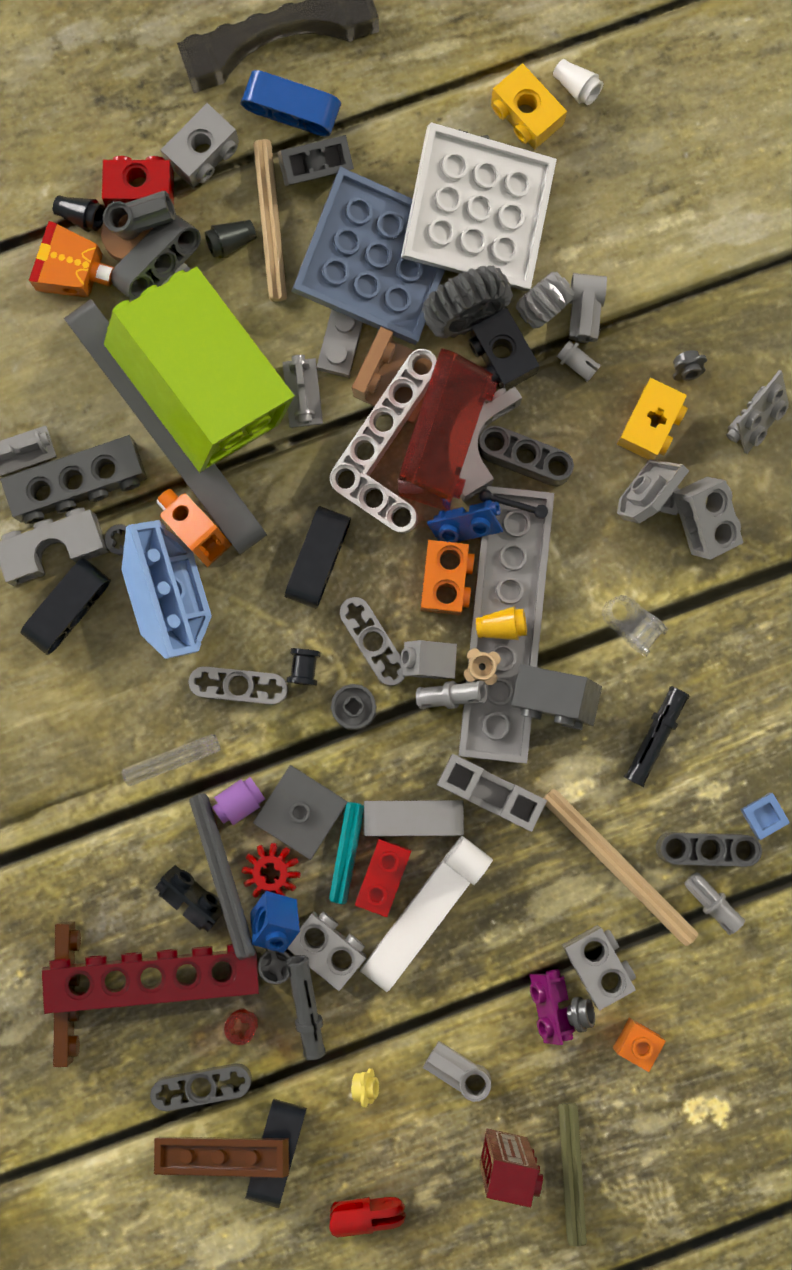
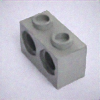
[673,477,743,560]
[288,911,367,991]
[562,925,636,1011]

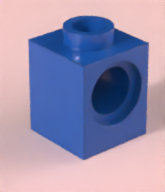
[250,891,300,953]

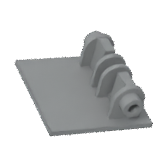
[726,370,789,454]

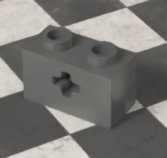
[277,135,354,186]

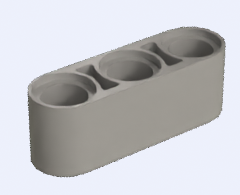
[364,800,464,836]

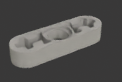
[340,597,405,686]
[189,667,288,705]

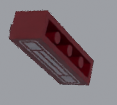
[480,1128,543,1208]

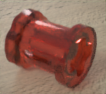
[224,1008,258,1045]

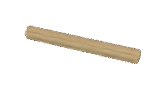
[253,139,287,302]

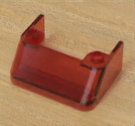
[398,348,498,511]

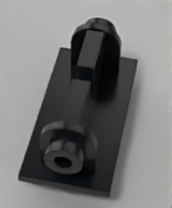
[155,865,223,932]

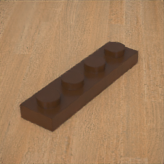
[53,921,81,1067]
[154,1136,289,1178]

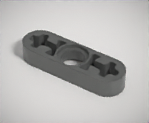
[150,1063,252,1111]

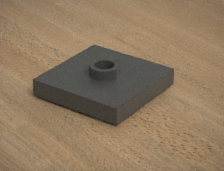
[253,765,348,860]

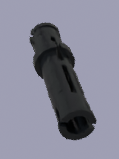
[624,686,690,787]

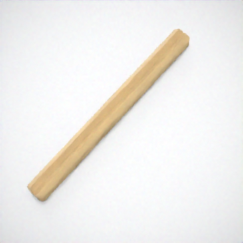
[543,789,698,946]

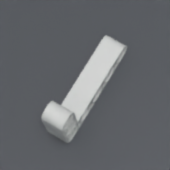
[330,349,439,533]
[359,836,493,992]

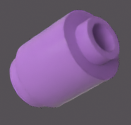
[212,777,265,826]

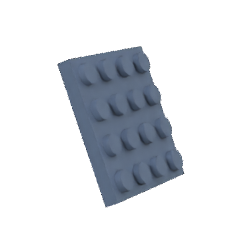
[291,167,445,345]

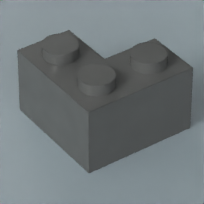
[511,664,602,730]

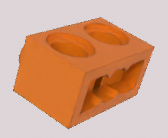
[421,540,475,615]

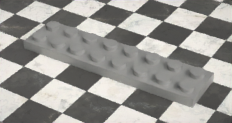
[458,486,554,764]

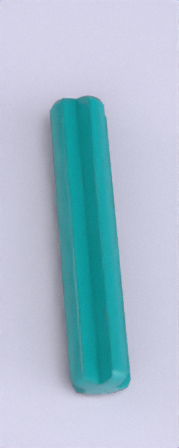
[329,802,364,904]

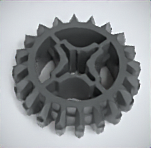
[422,266,513,338]

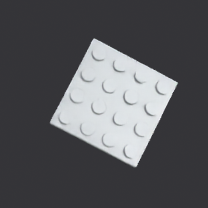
[401,122,557,291]

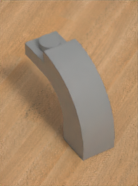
[446,387,522,502]

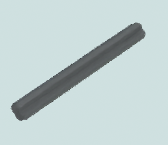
[189,793,256,960]

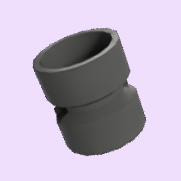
[331,684,377,731]

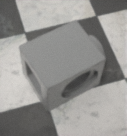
[400,640,457,679]

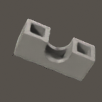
[0,508,109,586]
[437,754,547,832]

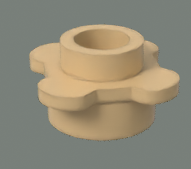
[464,648,501,685]

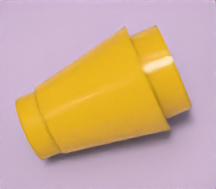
[476,606,527,640]

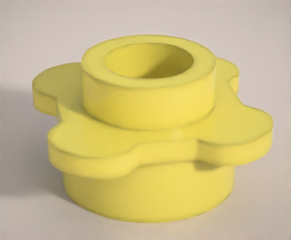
[351,1068,379,1107]

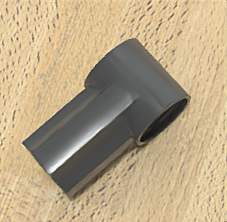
[103,190,176,240]

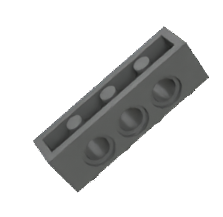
[0,435,147,524]

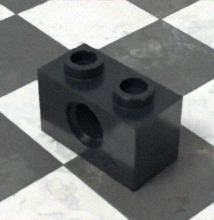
[468,308,540,391]

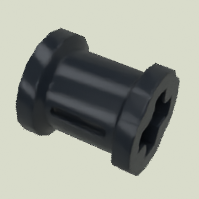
[287,648,321,686]

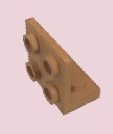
[352,327,441,423]

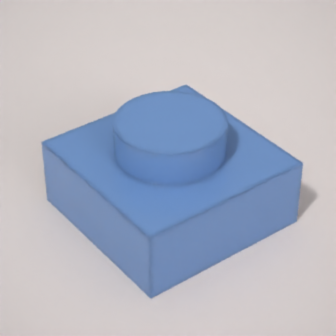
[740,793,790,840]

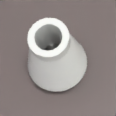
[553,59,603,105]

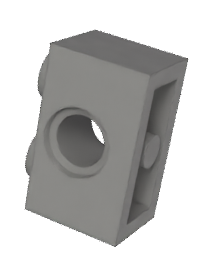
[161,103,239,189]

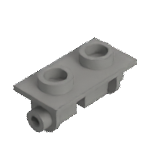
[282,355,323,428]
[0,425,57,476]

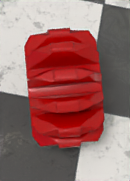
[241,843,301,898]

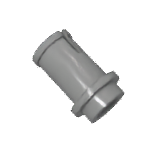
[557,341,601,382]

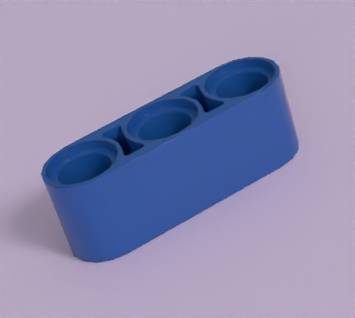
[240,70,342,136]

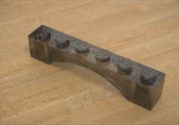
[177,0,379,93]

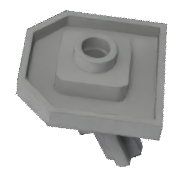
[617,459,689,524]

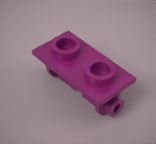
[530,969,576,1045]

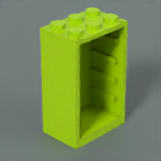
[104,266,295,473]

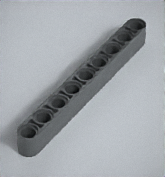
[64,299,267,555]

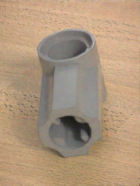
[568,273,607,343]
[423,1041,491,1102]

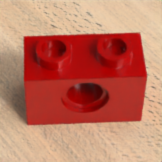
[102,156,174,207]
[355,838,411,917]

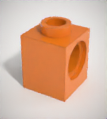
[613,1017,666,1072]

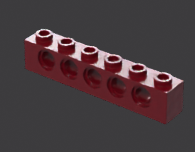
[42,944,259,1014]

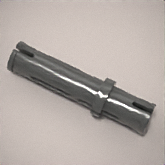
[286,955,326,1060]

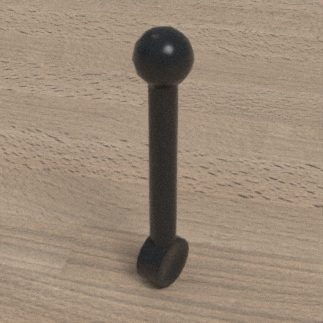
[479,489,548,519]

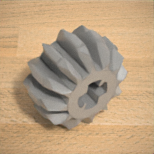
[516,272,575,328]

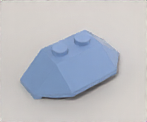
[121,520,212,659]

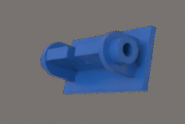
[427,500,503,543]

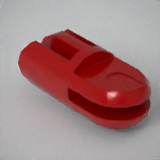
[329,1197,406,1238]

